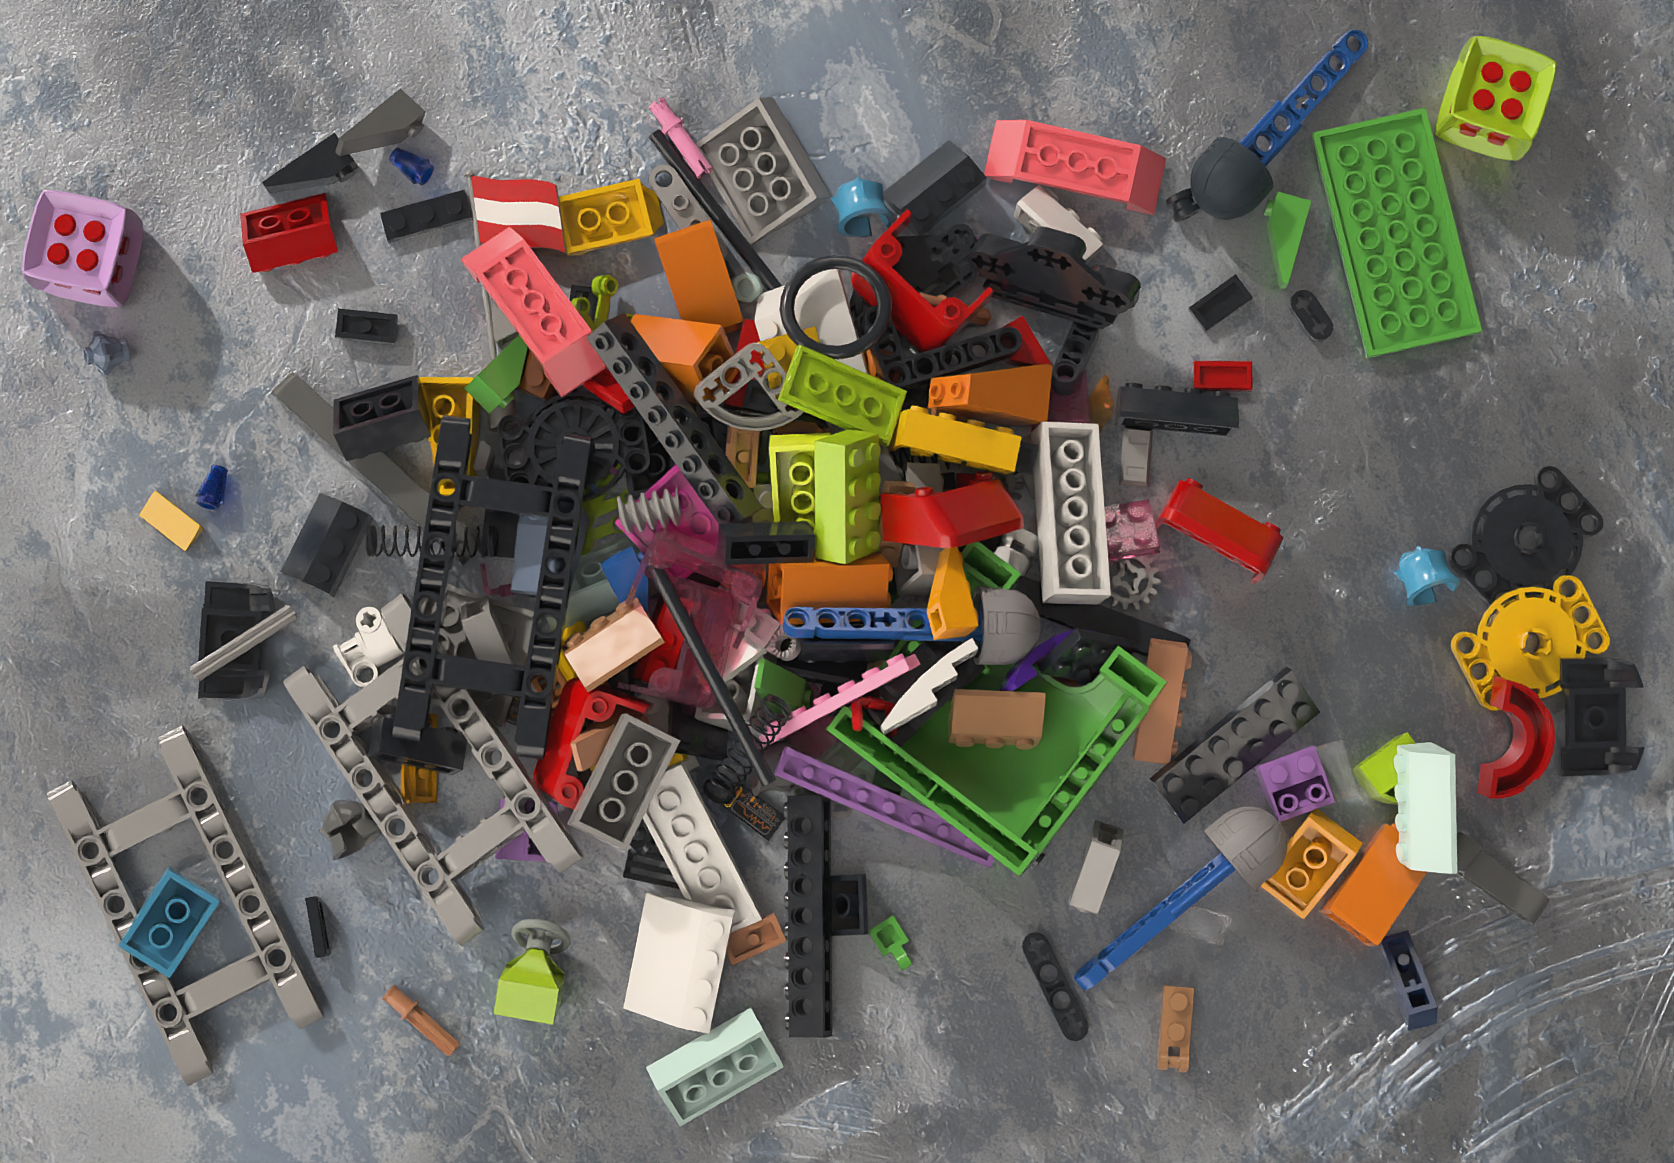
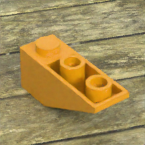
[927,547,979,640]

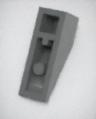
[335,88,426,156]

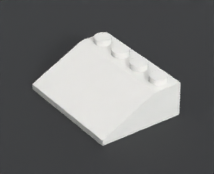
[624,892,735,1034]

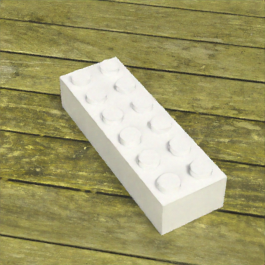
[1031,422,1111,605]

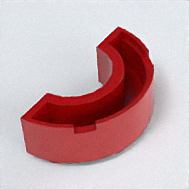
[1477,676,1555,799]

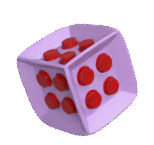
[22,190,143,308]

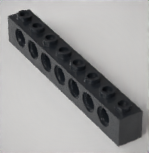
[586,313,763,524]
[784,795,832,1038]

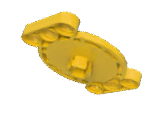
[1451,575,1610,711]

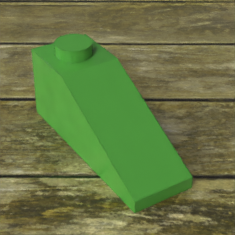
[1264,191,1311,290]
[464,335,528,414]
[754,658,814,714]

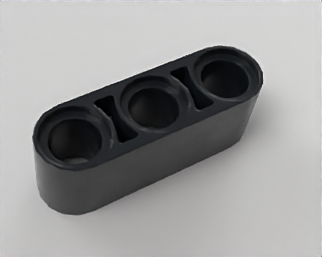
[1051,321,1100,396]

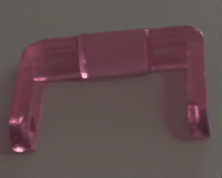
[480,563,519,597]

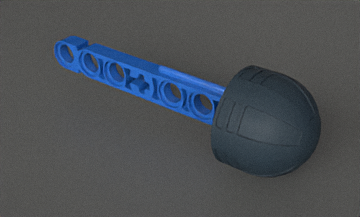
[1190,30,1368,220]

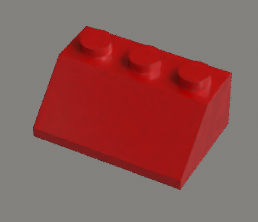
[240,193,338,273]
[632,594,712,694]

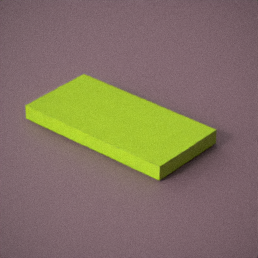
[778,344,907,447]

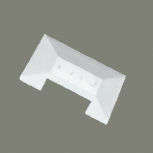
[755,269,869,374]

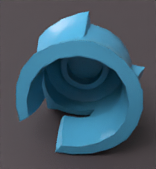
[830,176,893,238]
[1394,546,1461,606]

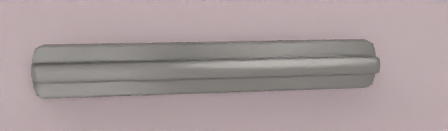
[190,605,297,681]

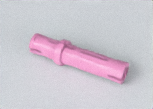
[649,97,713,179]

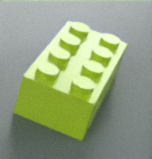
[814,429,881,564]

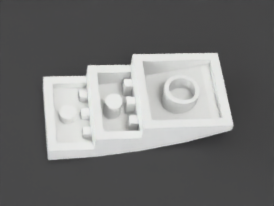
[881,638,978,735]

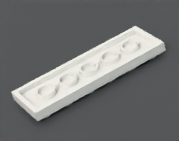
[643,761,763,933]

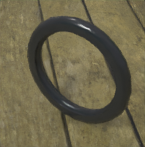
[779,255,893,360]

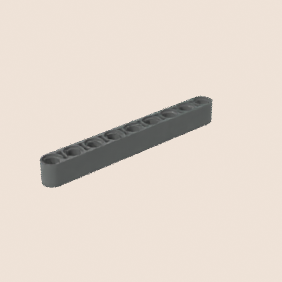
[271,370,482,566]

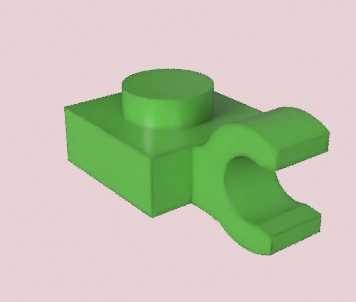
[868,915,912,971]

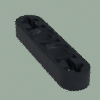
[1021,932,1088,1041]

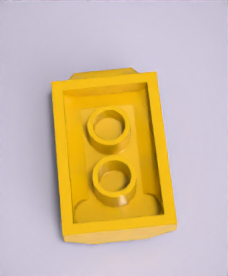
[559,179,664,256]

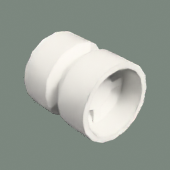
[994,529,1039,576]

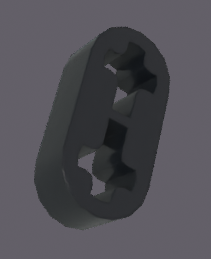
[1289,290,1333,342]

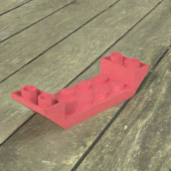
[984,120,1166,216]
[461,227,607,398]

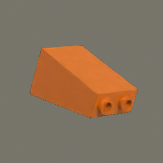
[654,219,744,333]
[630,314,739,406]
[928,364,1053,427]
[766,549,893,625]
[1320,823,1428,946]

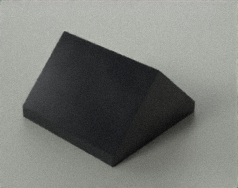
[831,874,868,936]

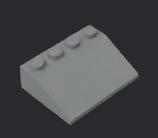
[695,97,831,245]

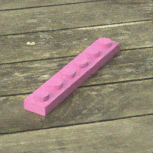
[758,653,921,748]

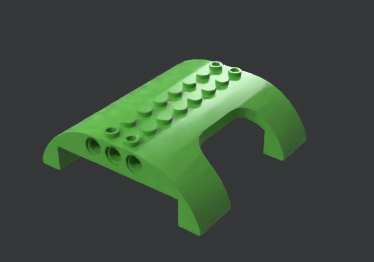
[826,542,1167,877]

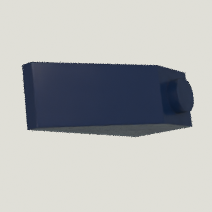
[1380,930,1438,1031]

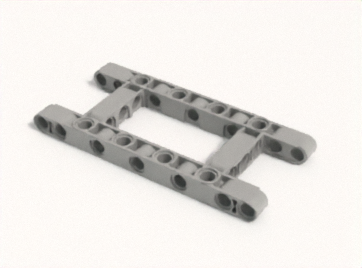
[283,593,584,946]
[47,725,325,1086]

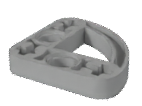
[694,342,804,431]

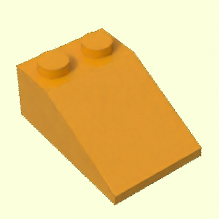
[1261,809,1363,919]

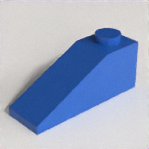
[600,546,649,613]

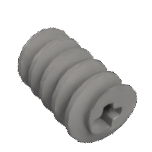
[617,488,682,533]

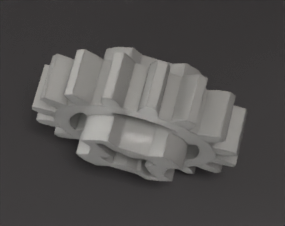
[1105,546,1160,611]

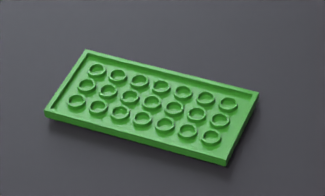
[1311,108,1482,359]

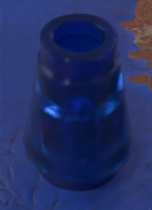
[389,147,434,186]
[195,464,228,511]

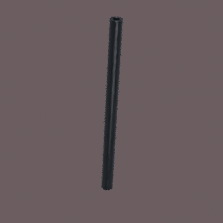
[649,129,782,291]
[648,564,776,787]

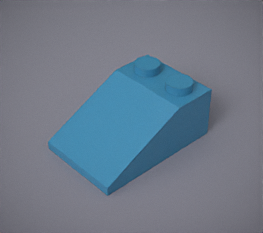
[118,865,220,978]

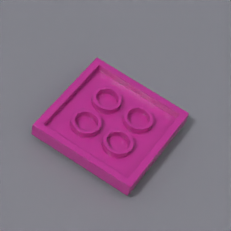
[615,465,719,587]

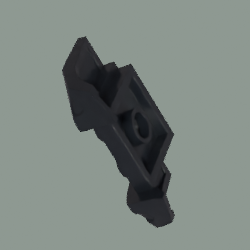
[198,581,275,701]
[859,624,986,748]
[1560,658,1645,777]

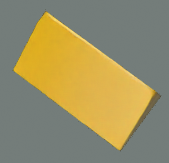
[139,490,204,551]

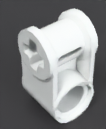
[356,607,405,667]
[333,632,381,689]

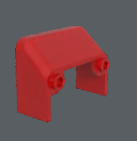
[851,209,993,353]
[881,471,1024,548]
[1152,478,1284,584]
[533,677,654,809]

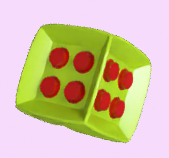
[1435,36,1557,161]

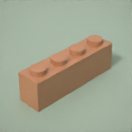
[1132,638,1192,764]

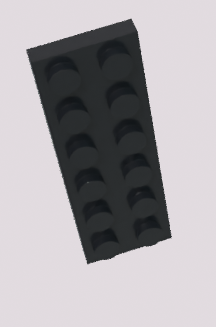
[1149,666,1320,824]

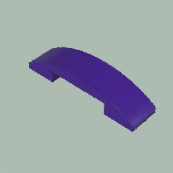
[999,629,1096,691]

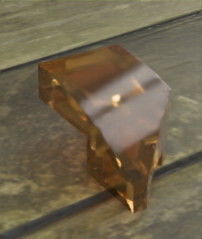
[1071,375,1114,433]

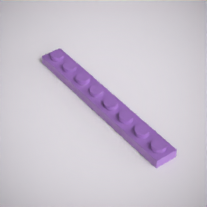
[774,746,995,868]

